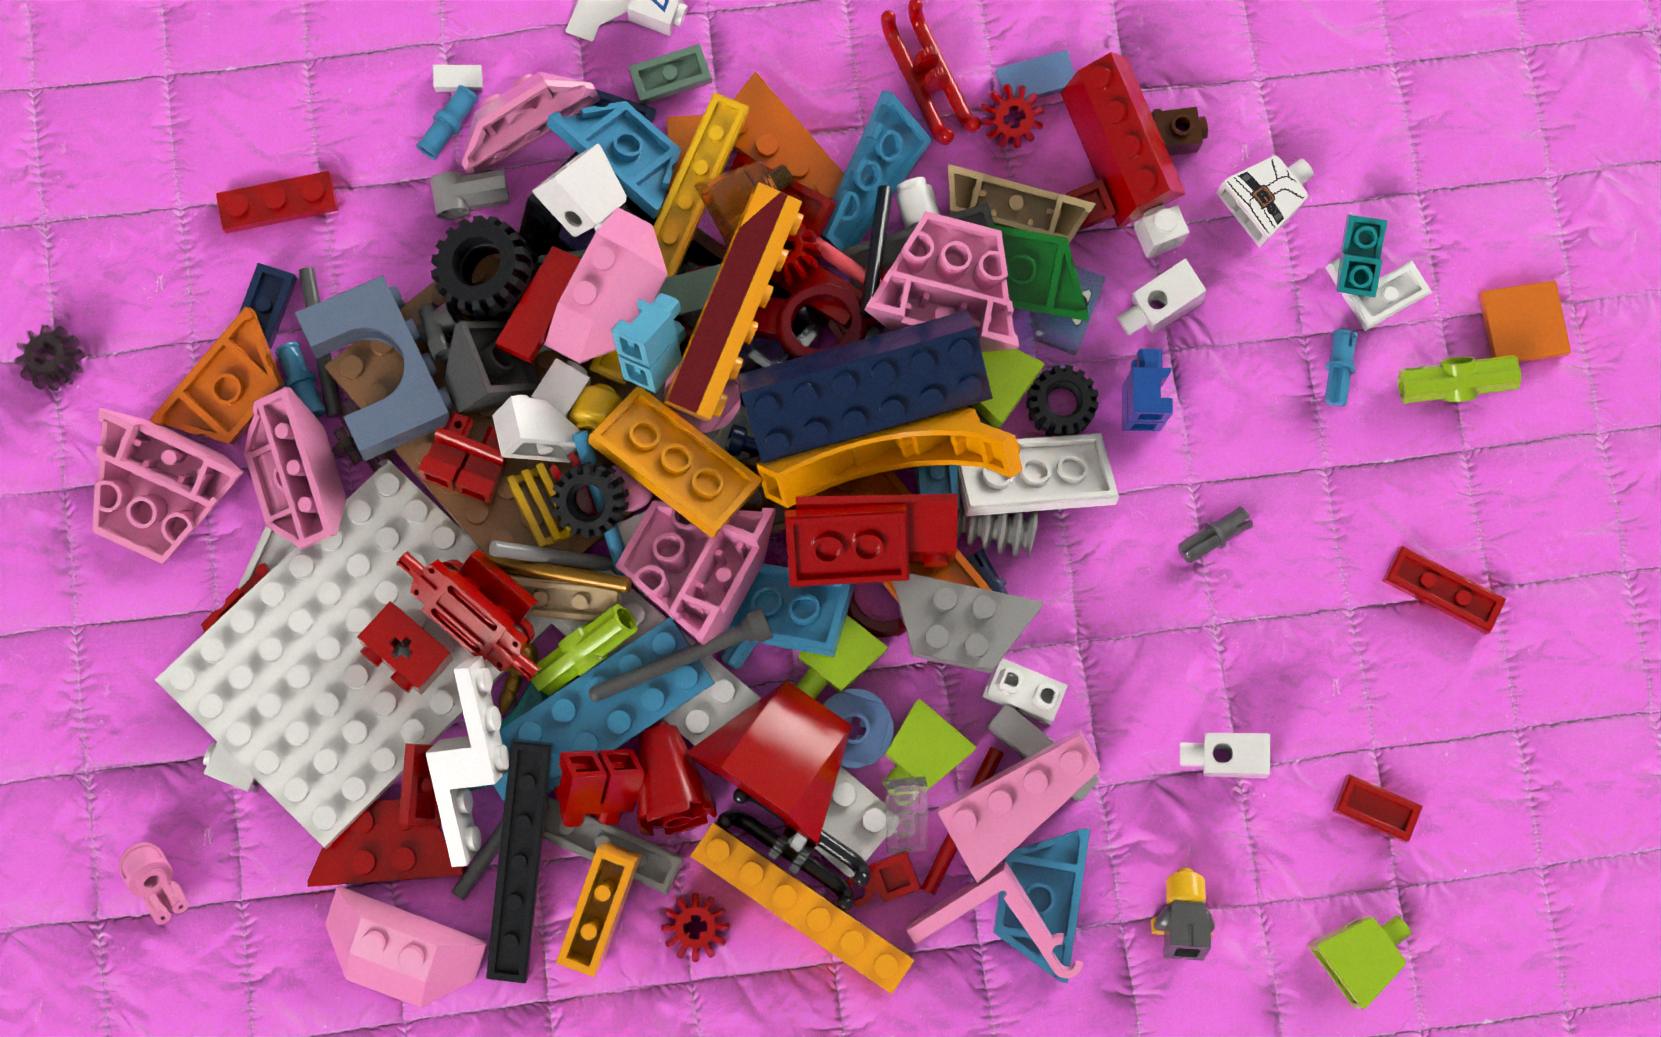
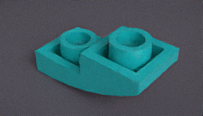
[1336,214,1388,298]

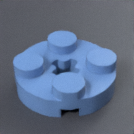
[823,689,894,769]

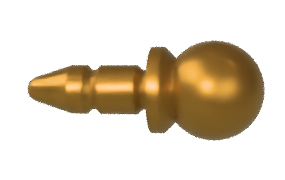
[499,643,539,714]

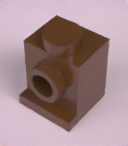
[1152,107,1208,156]

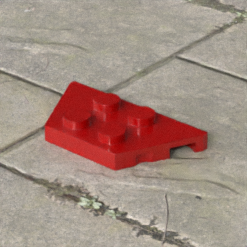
[307,799,465,887]

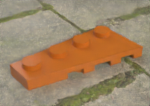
[733,71,844,199]

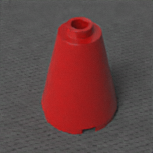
[637,720,717,836]

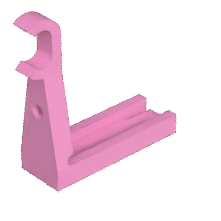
[907,861,1083,978]

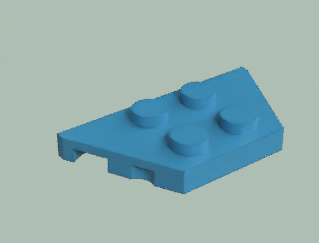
[546,101,681,219]
[993,828,1090,983]

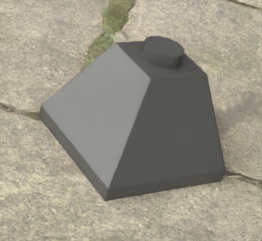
[444,320,540,414]

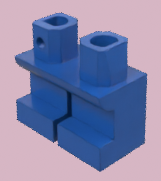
[1122,349,1173,431]

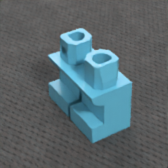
[612,293,687,393]

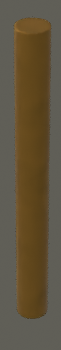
[482,552,632,593]

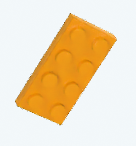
[587,386,763,539]

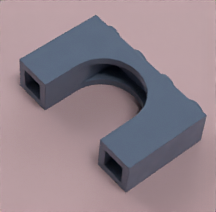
[295,275,454,462]

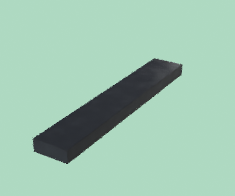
[486,738,553,983]

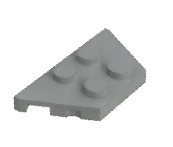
[892,573,1043,673]

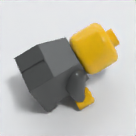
[1151,868,1215,961]

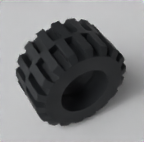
[431,215,539,321]

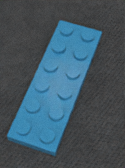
[493,617,715,803]

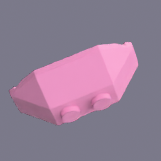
[462,72,601,175]
[544,207,668,364]
[244,387,347,549]
[325,886,488,1008]

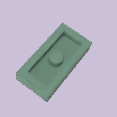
[628,44,712,105]

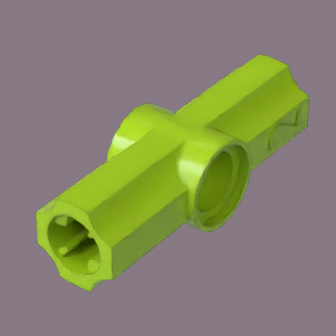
[1397,355,1522,404]
[531,603,638,696]

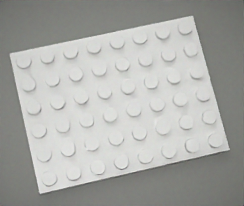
[155,460,553,849]

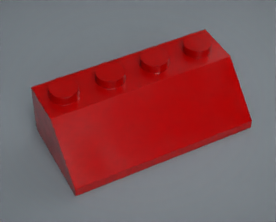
[1060,52,1186,228]
[796,493,958,568]

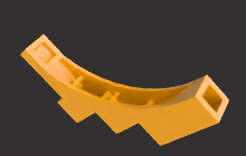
[756,406,1023,508]

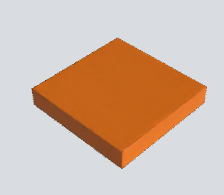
[1478,280,1571,363]

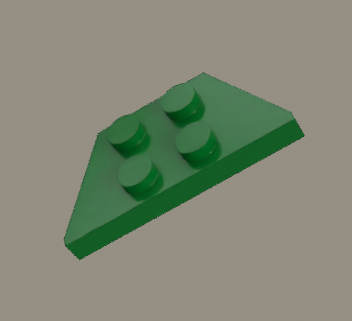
[988,224,1089,321]

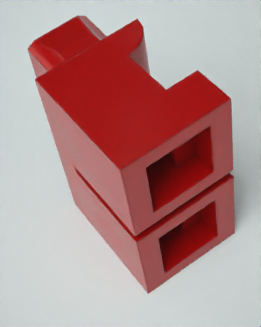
[418,412,507,505]
[554,749,645,827]

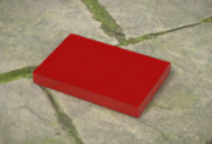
[785,503,909,587]

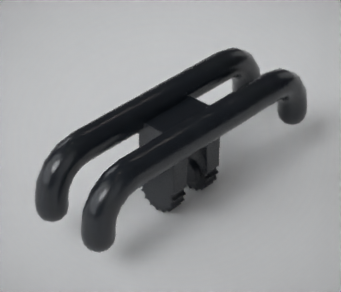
[717,788,871,911]

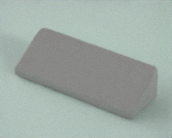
[986,705,1098,802]

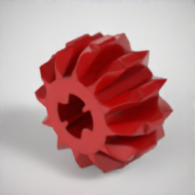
[980,84,1044,149]
[770,222,821,287]
[661,892,730,962]

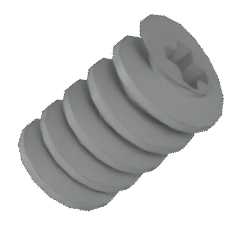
[957,501,1038,558]

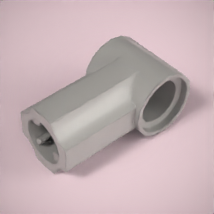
[430,169,510,220]

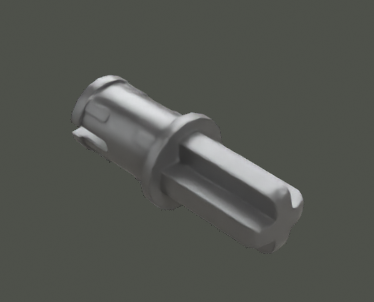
[1178,506,1253,563]

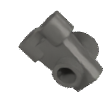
[417,302,464,366]

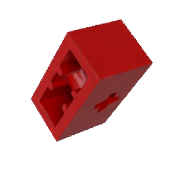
[357,601,454,695]

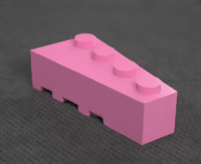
[937,729,1100,883]

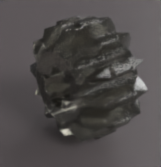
[14,325,86,391]

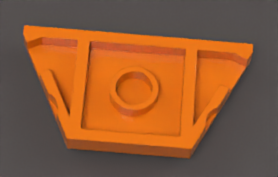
[150,307,284,444]

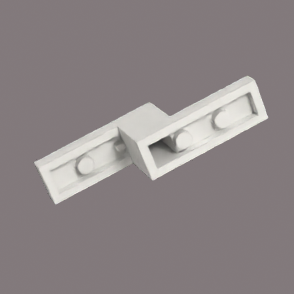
[426,656,510,867]

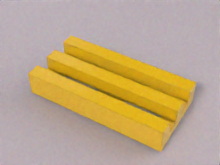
[506,462,574,548]

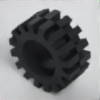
[1026,365,1099,437]
[551,462,629,538]

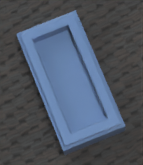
[995,50,1075,99]

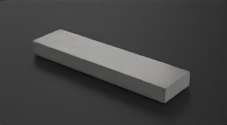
[543,797,684,895]

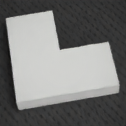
[1326,258,1432,331]

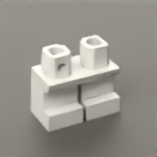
[981,658,1068,726]

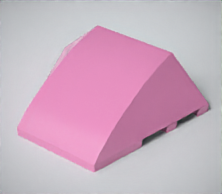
[864,211,1019,352]
[92,408,244,564]
[615,501,776,645]

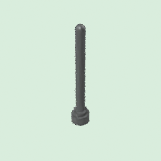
[589,608,773,702]

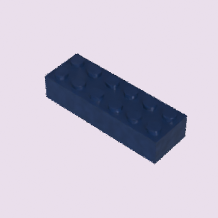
[738,310,993,464]

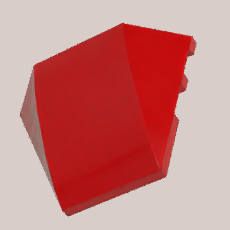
[685,680,852,846]

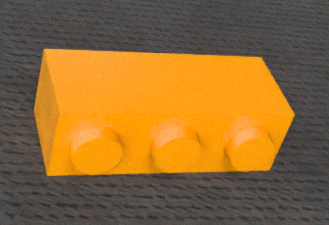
[556,841,642,977]

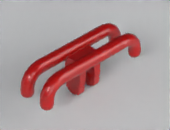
[881,0,981,145]

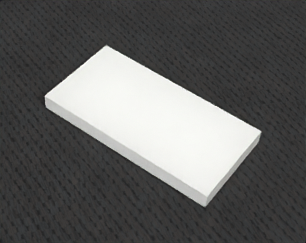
[957,433,1119,516]

